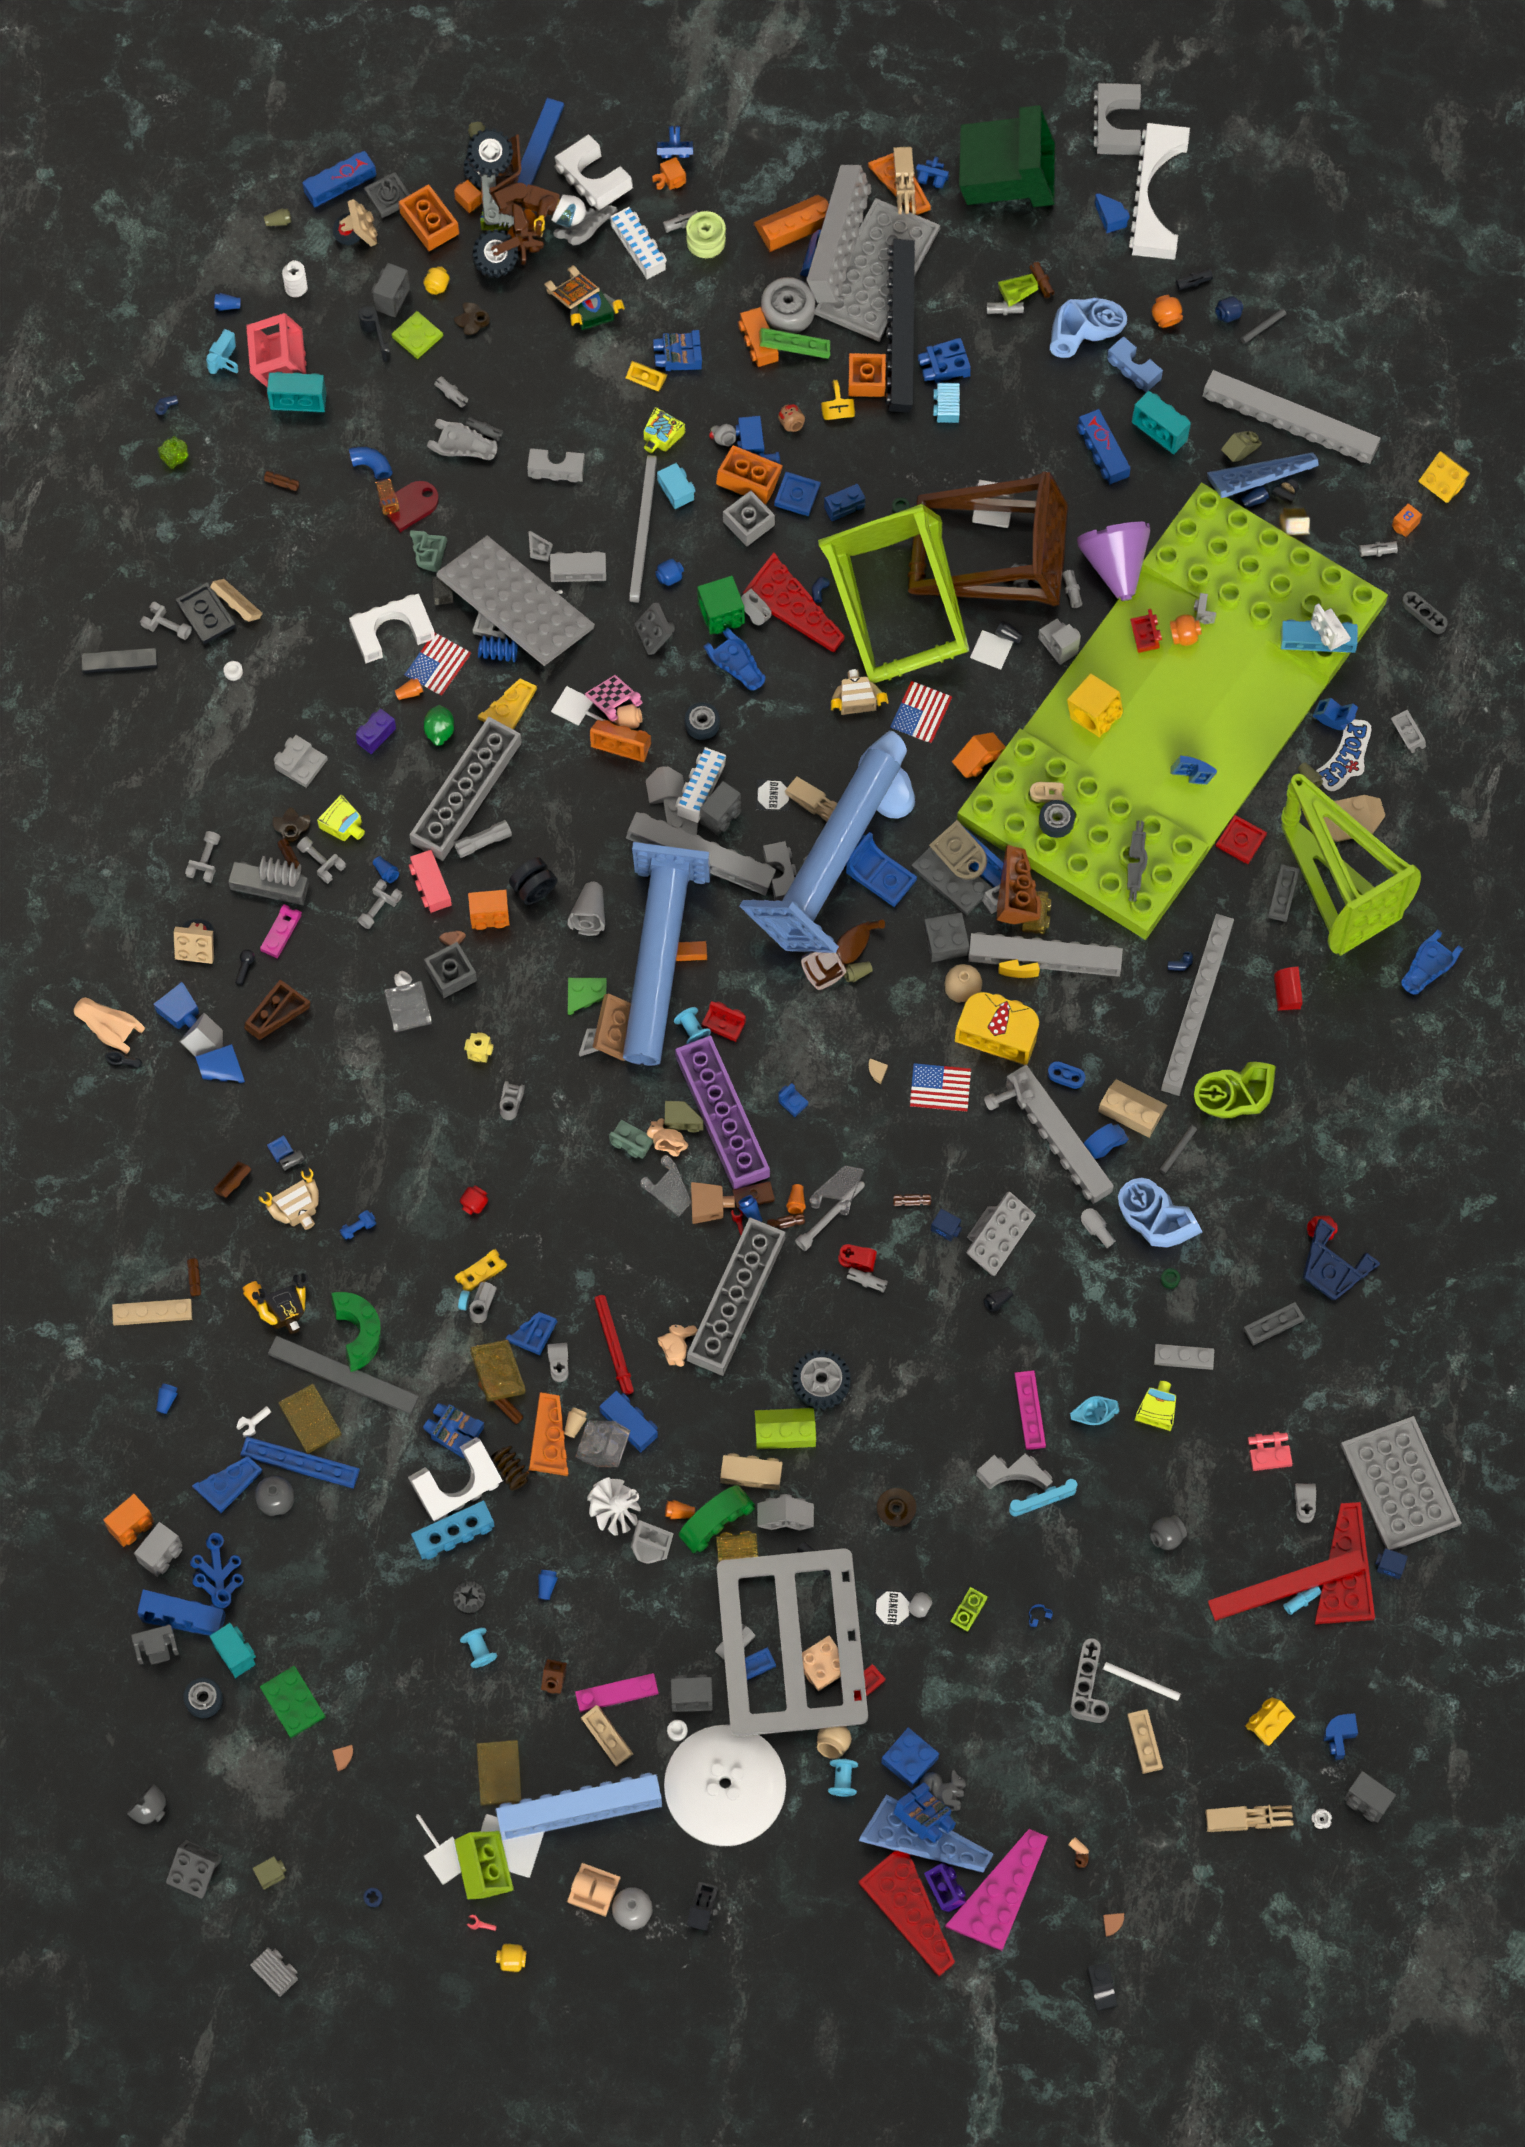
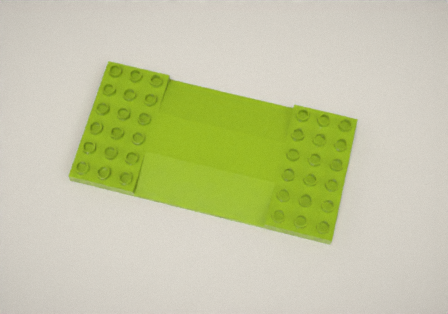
[957,482,1388,940]

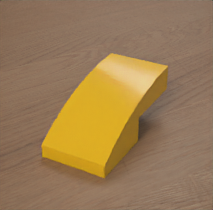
[998,959,1040,978]

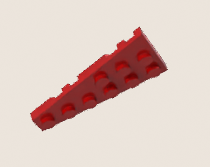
[743,553,844,653]
[1315,1502,1375,1624]
[858,1850,955,1977]

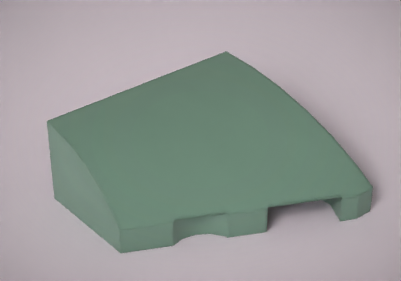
[410,530,447,572]

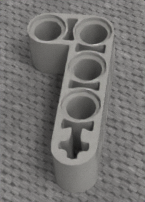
[1070,1639,1109,1723]

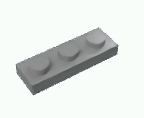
[1154,1344,1214,1370]

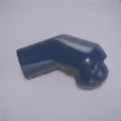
[155,395,178,415]
[811,576,830,603]
[1168,951,1194,971]

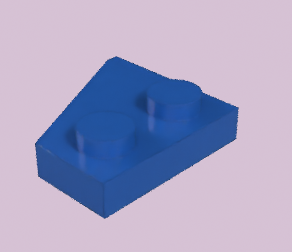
[506,1312,557,1355]

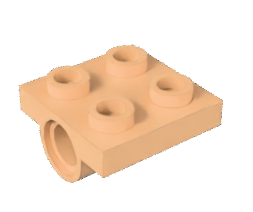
[802,1636,841,1691]
[567,1863,621,1917]

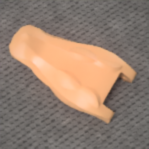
[74,997,145,1054]

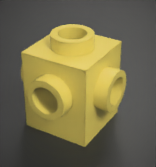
[464,1033,493,1063]

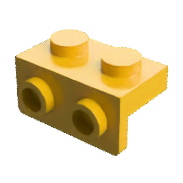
[1246,1698,1295,1746]

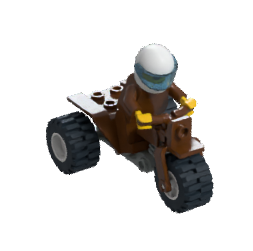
[463,128,586,278]

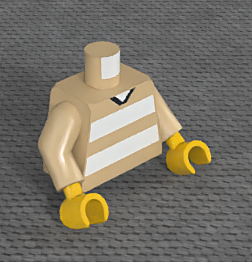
[831,670,888,715]
[259,1168,319,1230]

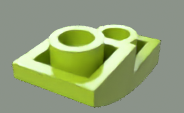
[950,1587,988,1631]

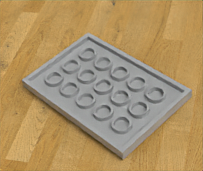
[1341,1416,1461,1551]

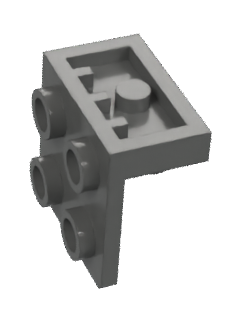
[166,1840,223,1899]

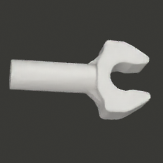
[237,1406,271,1437]

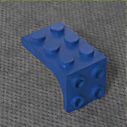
[846,832,917,907]

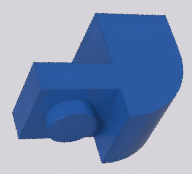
[1313,698,1358,730]
[1083,1123,1129,1159]
[1323,1713,1358,1760]

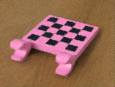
[585,675,642,722]

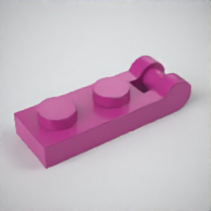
[260,904,302,959]

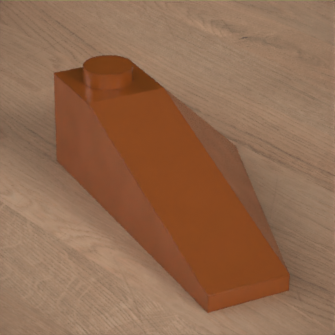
[997,845,1041,924]

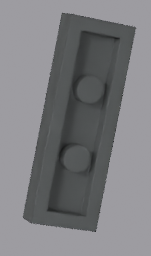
[1268,864,1299,922]
[1243,1302,1305,1346]

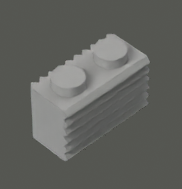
[251,1948,298,1997]

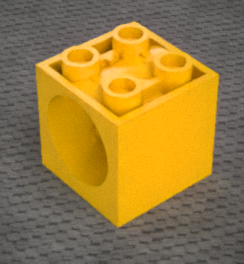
[1067,674,1123,738]

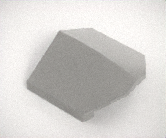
[646,766,684,805]
[179,1013,223,1057]
[631,1520,674,1564]

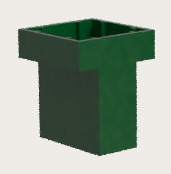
[959,105,1055,207]

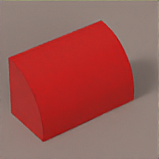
[1274,967,1303,1010]

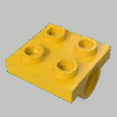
[1418,452,1470,503]

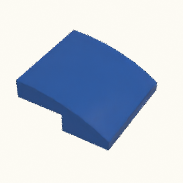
[1171,755,1217,785]

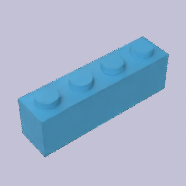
[1281,620,1357,653]

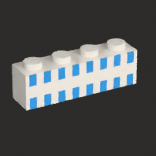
[611,207,667,279]
[675,748,726,823]

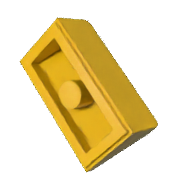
[626,361,667,392]

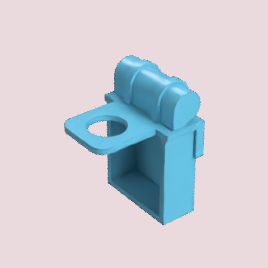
[206,329,238,374]

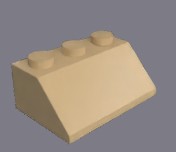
[1098,1079,1167,1138]

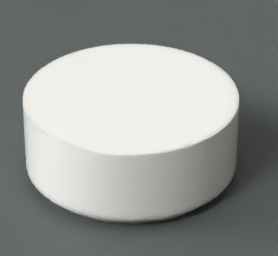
[224,661,243,681]
[667,1720,687,1741]

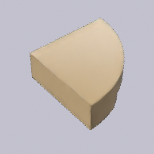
[869,1059,888,1084]

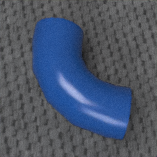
[349,447,393,479]

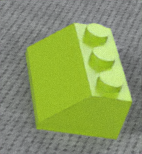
[755,1408,816,1449]
[454,1831,514,1899]

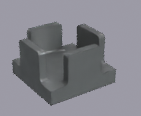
[131,1625,179,1664]

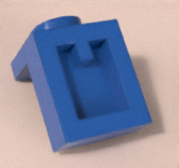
[778,1083,808,1117]

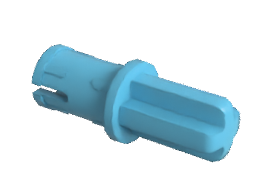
[1284,1586,1321,1615]

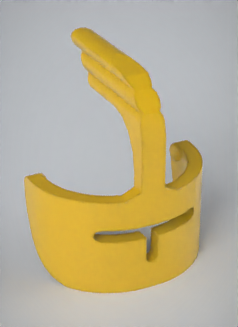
[821,380,855,420]

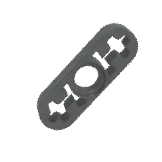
[1402,592,1448,634]

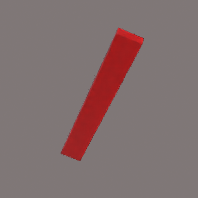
[1208,1550,1366,1621]

